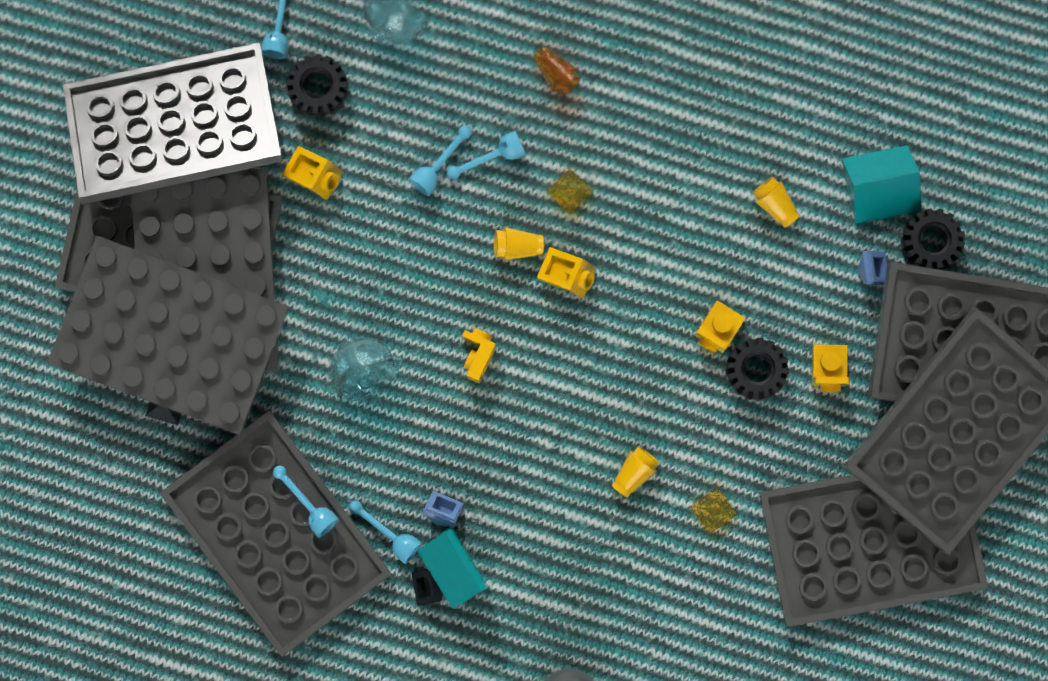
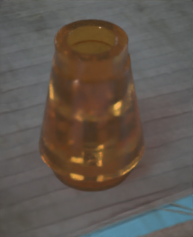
[533,46,581,96]

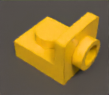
[282,146,343,200]
[537,247,596,298]
[695,300,745,354]
[462,328,497,384]
[812,345,850,393]

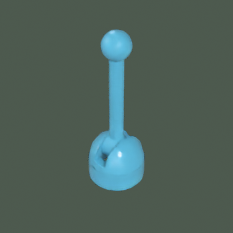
[261,0,289,59]
[408,125,472,196]
[447,130,526,179]
[273,466,339,538]
[349,501,422,564]

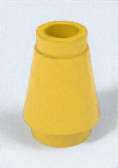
[753,176,800,228]
[494,227,544,261]
[612,446,660,498]

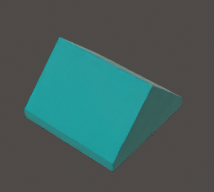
[841,145,922,224]
[417,528,489,609]

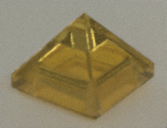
[546,168,593,215]
[690,487,737,534]

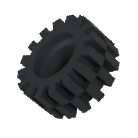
[286,54,348,118]
[901,208,965,270]
[726,338,789,401]

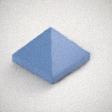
[857,250,887,285]
[422,491,464,527]

